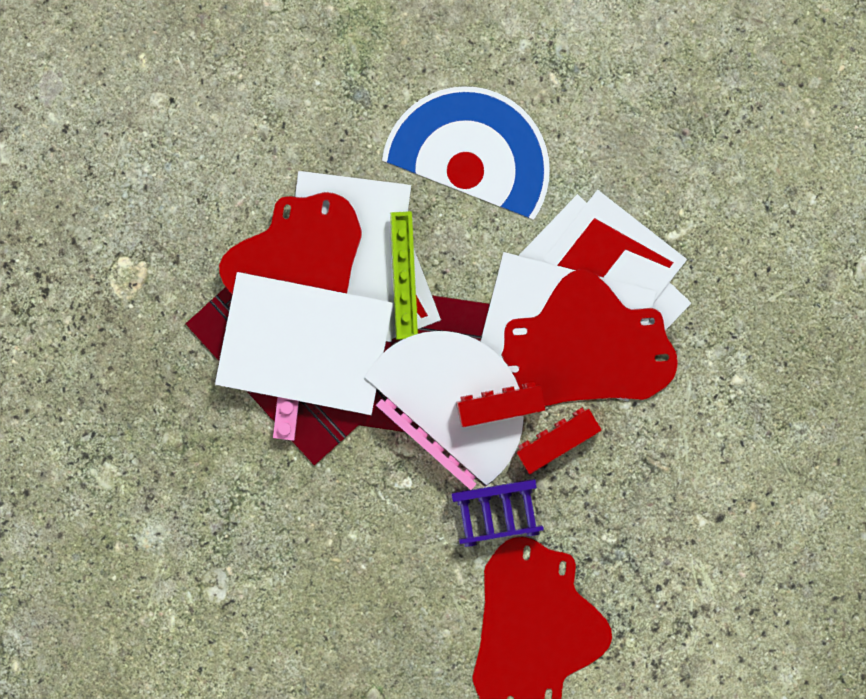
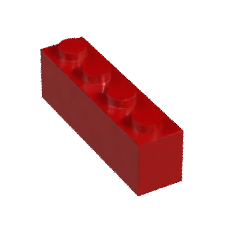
[456,382,546,427]
[516,407,602,474]

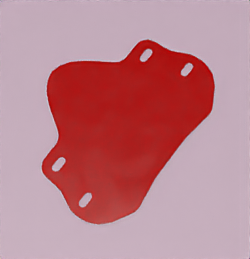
[219,192,362,295]
[501,269,678,406]
[472,537,612,699]

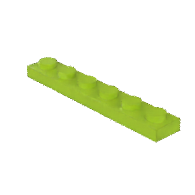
[390,211,418,339]

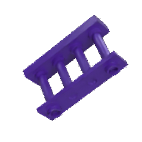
[451,479,544,547]

